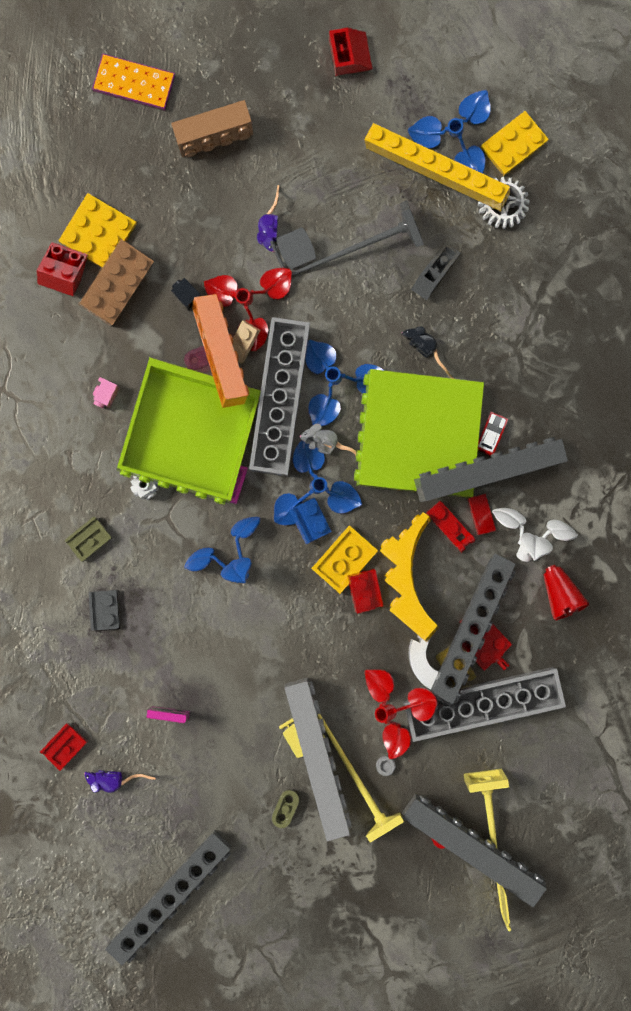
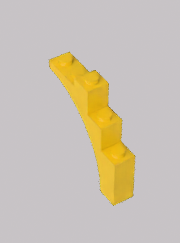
[380,512,439,643]

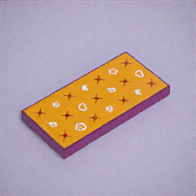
[92,54,175,111]

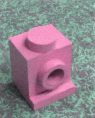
[93,377,120,409]

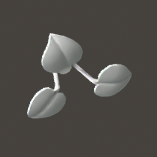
[492,508,578,562]

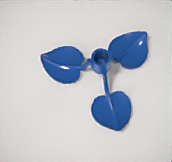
[408,90,491,174]
[305,340,385,427]
[274,440,362,525]
[184,517,261,583]

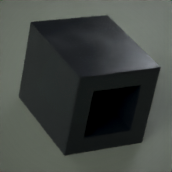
[171,278,201,311]

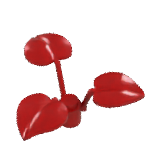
[204,268,292,352]
[365,670,438,759]

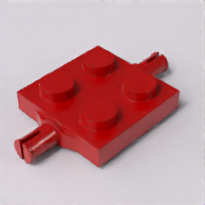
[459,616,512,671]

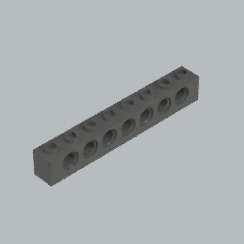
[430,554,516,706]
[105,830,231,966]

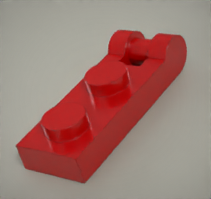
[426,500,476,553]

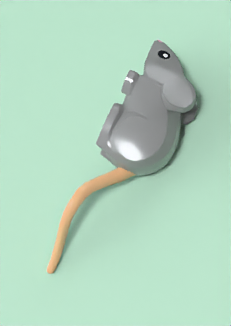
[300,424,359,463]

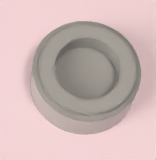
[376,756,396,776]

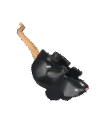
[401,326,454,379]

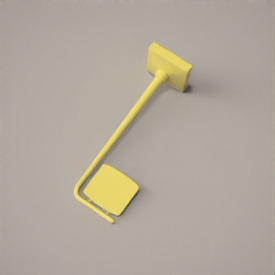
[279,714,404,843]
[464,768,511,932]

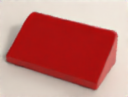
[467,494,496,536]

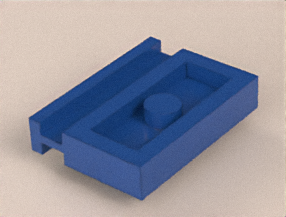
[289,497,332,544]

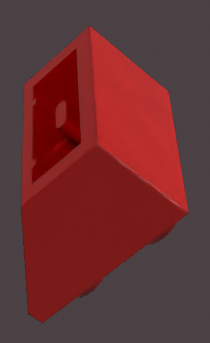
[329,27,373,76]
[37,242,88,296]

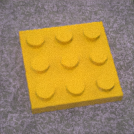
[58,193,137,268]

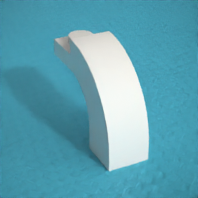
[409,636,447,689]

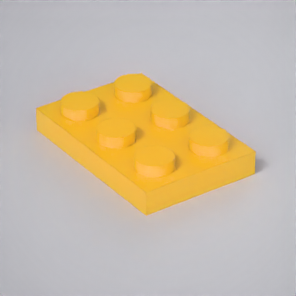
[480,111,549,176]
[311,525,378,594]

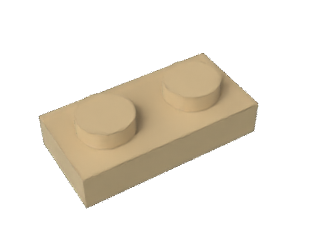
[232,320,260,364]

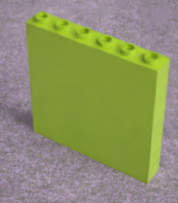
[117,357,261,505]
[354,369,484,498]

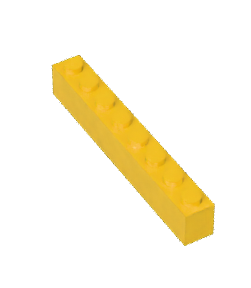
[364,123,510,211]

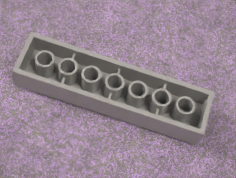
[249,317,310,477]
[403,667,566,742]
[284,678,352,841]

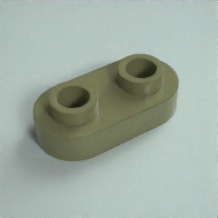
[272,789,299,828]

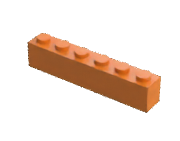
[192,294,249,408]

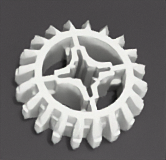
[478,176,530,229]

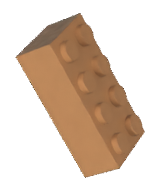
[171,100,253,157]
[78,239,154,326]

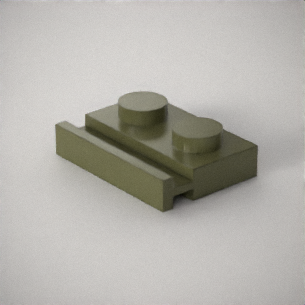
[64,516,112,562]

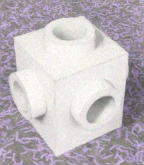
[130,476,159,499]

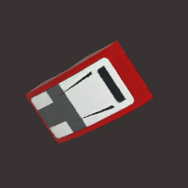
[478,412,508,456]

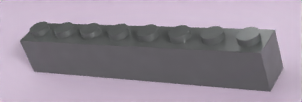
[414,437,568,502]
[402,793,547,907]

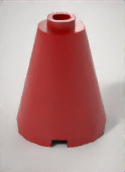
[543,565,589,621]

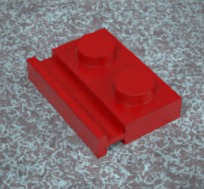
[347,569,383,614]
[40,723,88,771]

